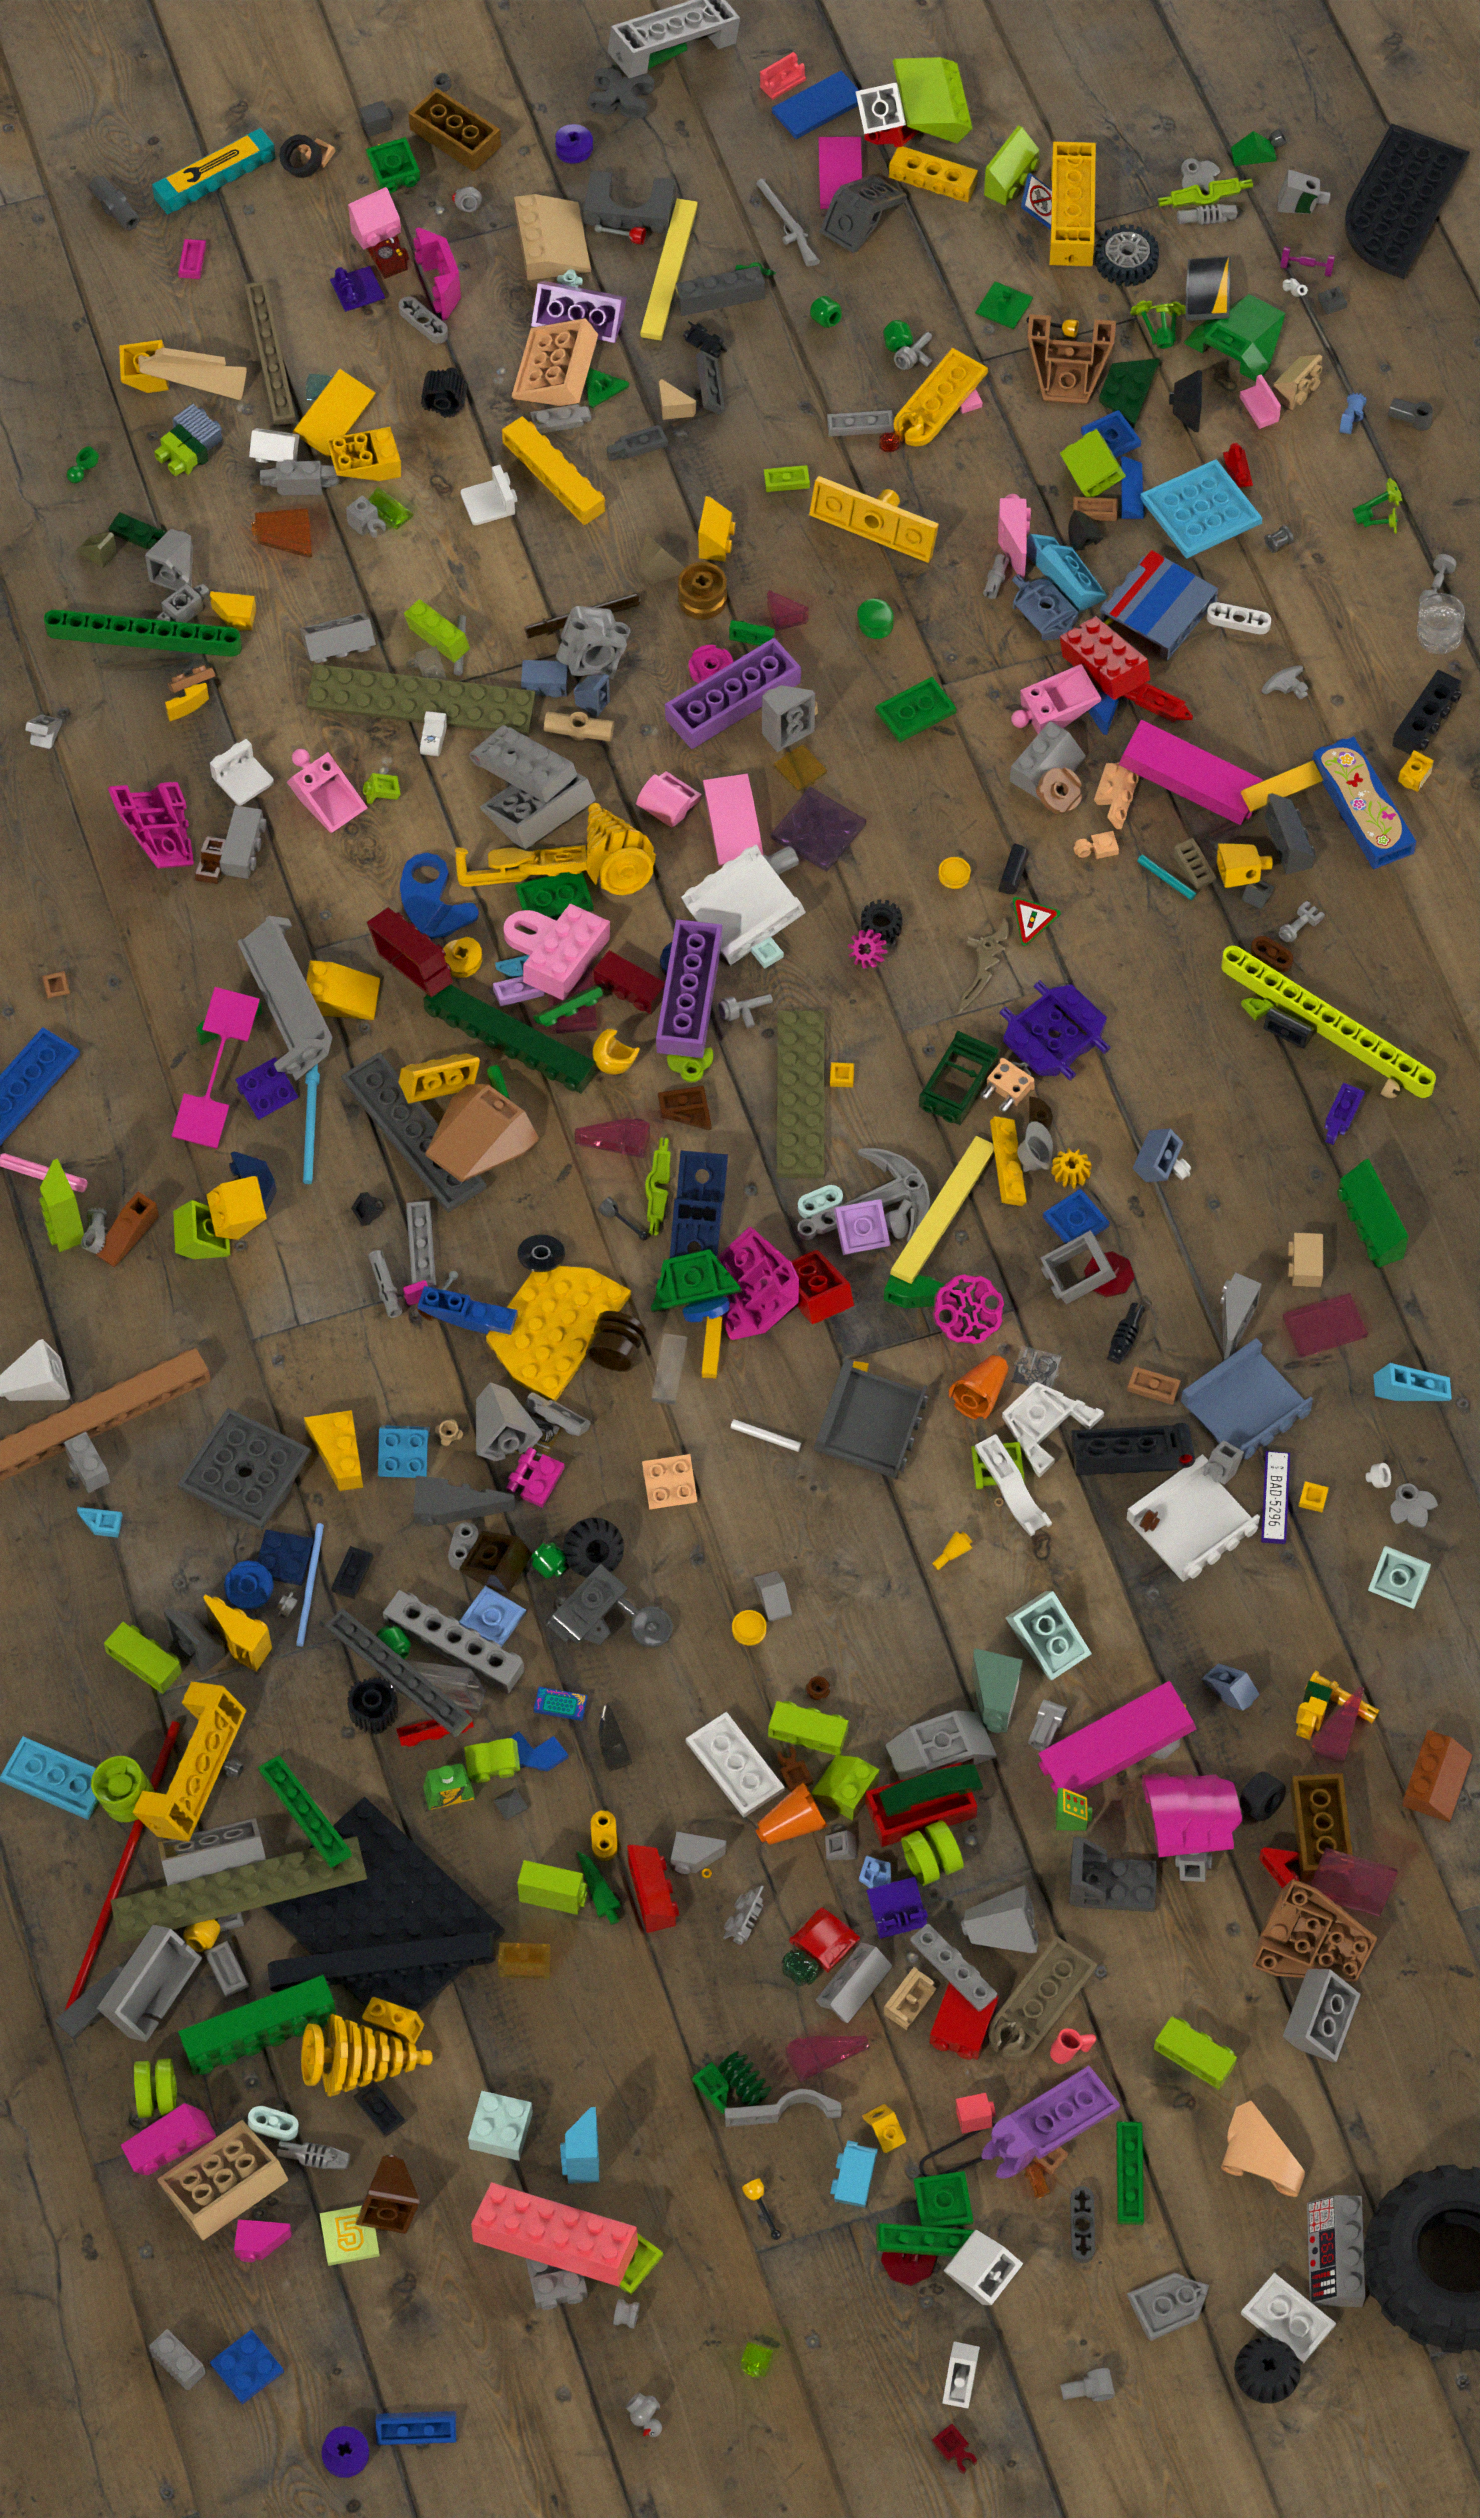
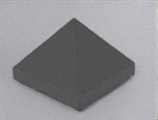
[494,1788,528,1821]

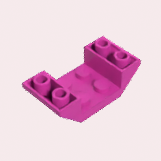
[413,227,461,321]

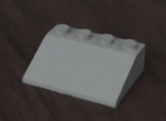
[480,773,596,849]

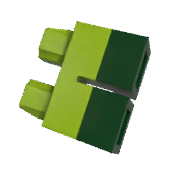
[154,424,209,476]

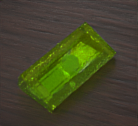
[368,487,414,530]

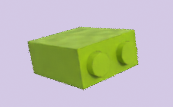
[1060,429,1126,498]
[517,1860,588,1915]

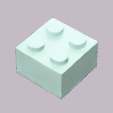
[468,2091,533,2161]

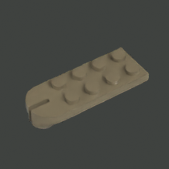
[988,1936,1098,2061]

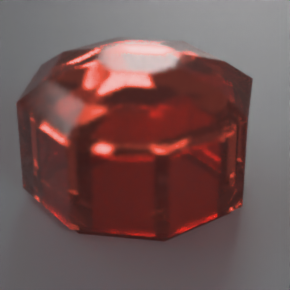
[879,432,900,452]

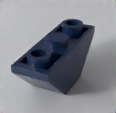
[229,1151,277,1213]

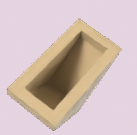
[659,379,696,420]

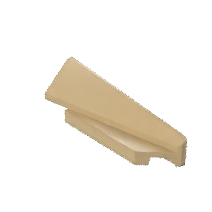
[138,348,247,400]

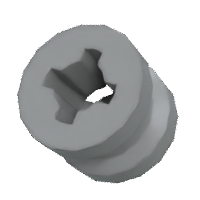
[613,2299,640,2329]

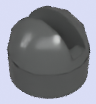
[433,73,452,92]
[1269,129,1287,148]

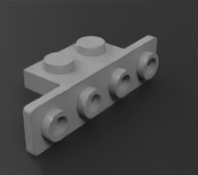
[910,1924,997,2011]

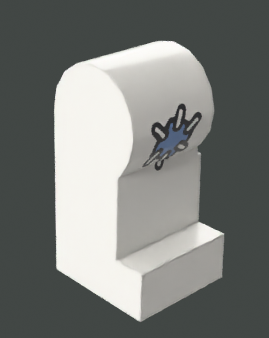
[420,711,447,757]

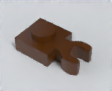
[777,1747,813,1793]

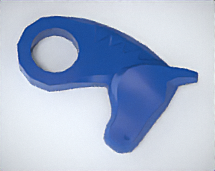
[400,853,479,941]

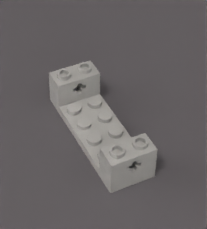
[608,0,740,78]

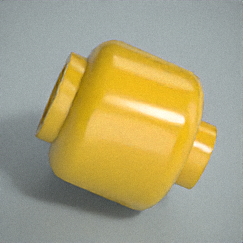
[183,1919,221,1952]

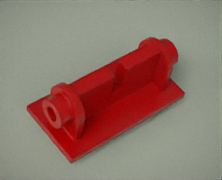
[1223,443,1253,488]

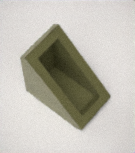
[77,532,117,568]

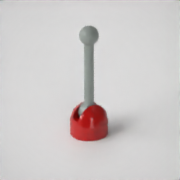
[594,224,646,245]

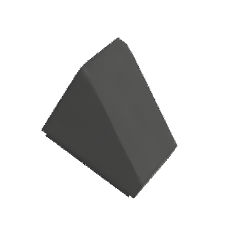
[1242,880,1275,909]

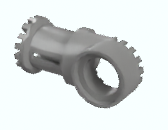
[81,1208,107,1254]

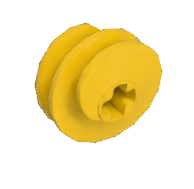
[443,937,482,978]

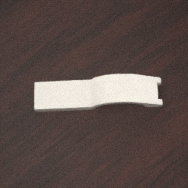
[975,1434,1052,1536]

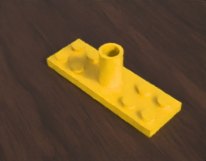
[809,476,939,563]

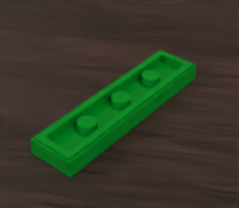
[1116,2121,1144,2225]
[876,2223,979,2257]

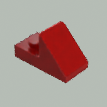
[1259,1847,1300,1889]

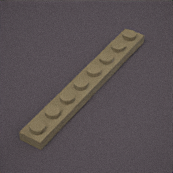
[245,281,296,426]

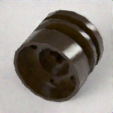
[586,1311,646,1372]

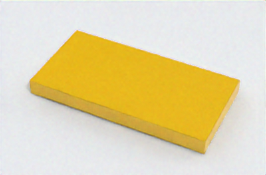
[292,369,376,458]

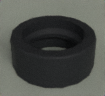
[279,134,322,178]

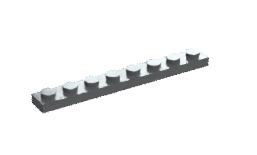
[325,1608,473,1738]

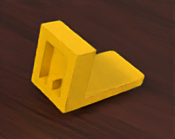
[362,1997,424,2045]

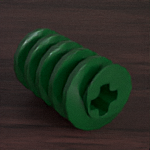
[718,2051,773,2107]

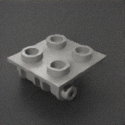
[723,1885,764,1945]

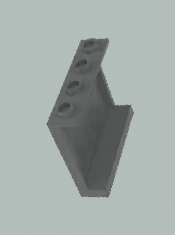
[813,1358,929,1479]

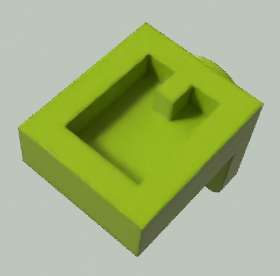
[363,773,401,804]

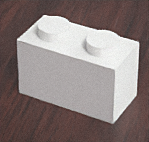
[249,428,299,463]

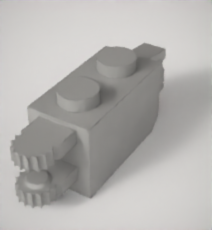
[260,461,339,495]

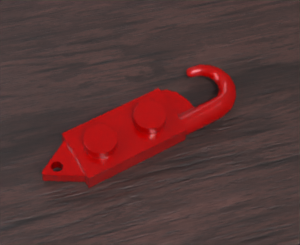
[1123,683,1193,723]

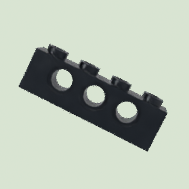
[1392,669,1462,755]

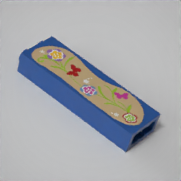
[1312,736,1416,870]

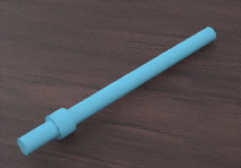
[303,1064,320,1184]

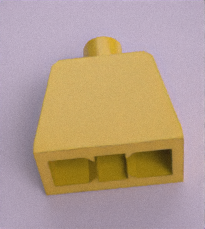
[1216,843,1273,888]

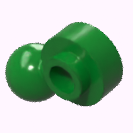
[66,446,99,484]

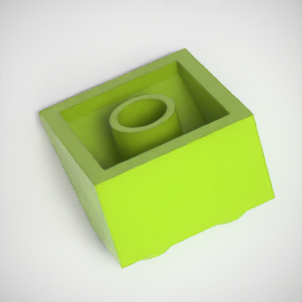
[173,1200,230,1259]
[811,1755,880,1821]

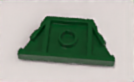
[1099,358,1160,428]

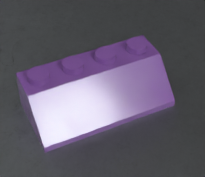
[531,281,627,343]

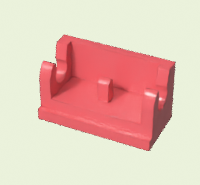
[760,52,806,100]

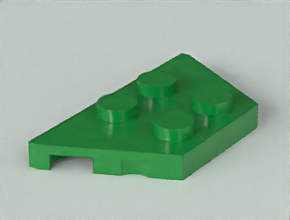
[651,1249,742,1312]

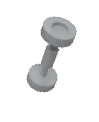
[1419,554,1457,610]

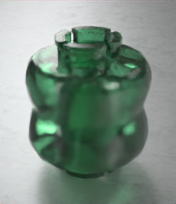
[782,1949,819,1987]

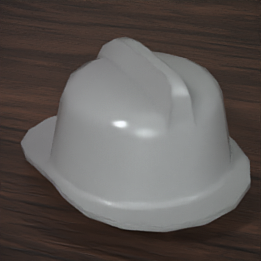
[1017,1121,1053,1172]

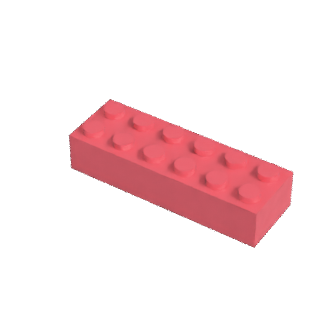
[471,2182,638,2287]

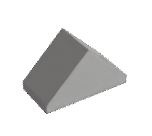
[753,1571,792,1622]

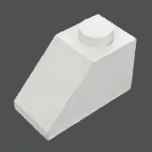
[943,2342,980,2408]

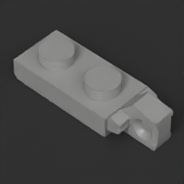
[524,1393,591,1436]

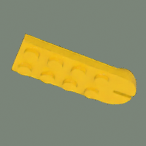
[894,348,988,447]

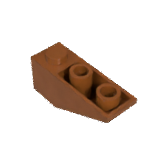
[96,1191,159,1268]

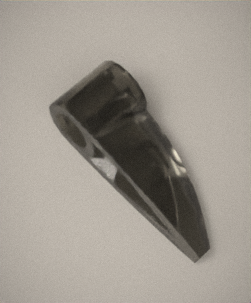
[599,1703,633,1772]

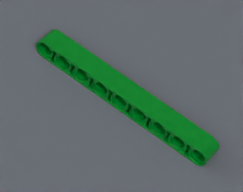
[44,609,242,657]

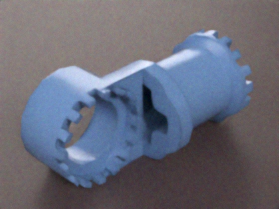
[1339,393,1367,435]

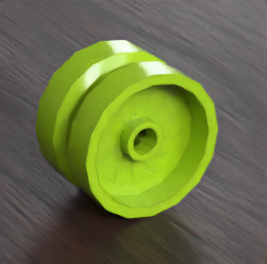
[134,2058,177,2118]

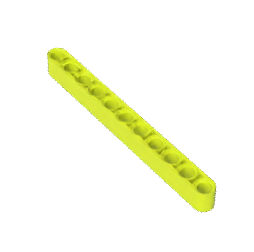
[1221,946,1436,1098]

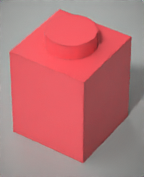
[956,2093,996,2134]

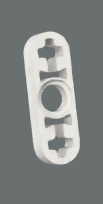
[1207,602,1271,634]

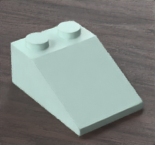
[1005,1591,1092,1681]

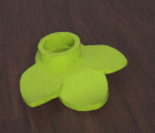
[667,1047,713,1082]

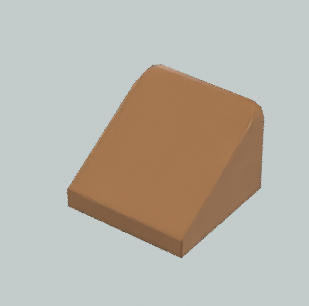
[42,971,70,999]

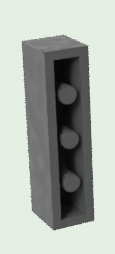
[676,266,765,316]

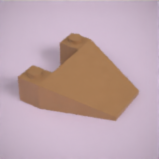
[1027,314,1116,405]

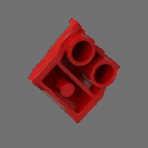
[789,1907,861,1973]

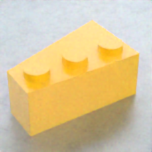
[304,1410,363,1491]

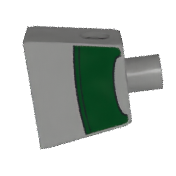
[1277,170,1330,214]

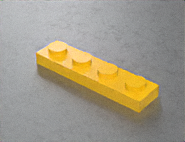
[990,1116,1027,1206]

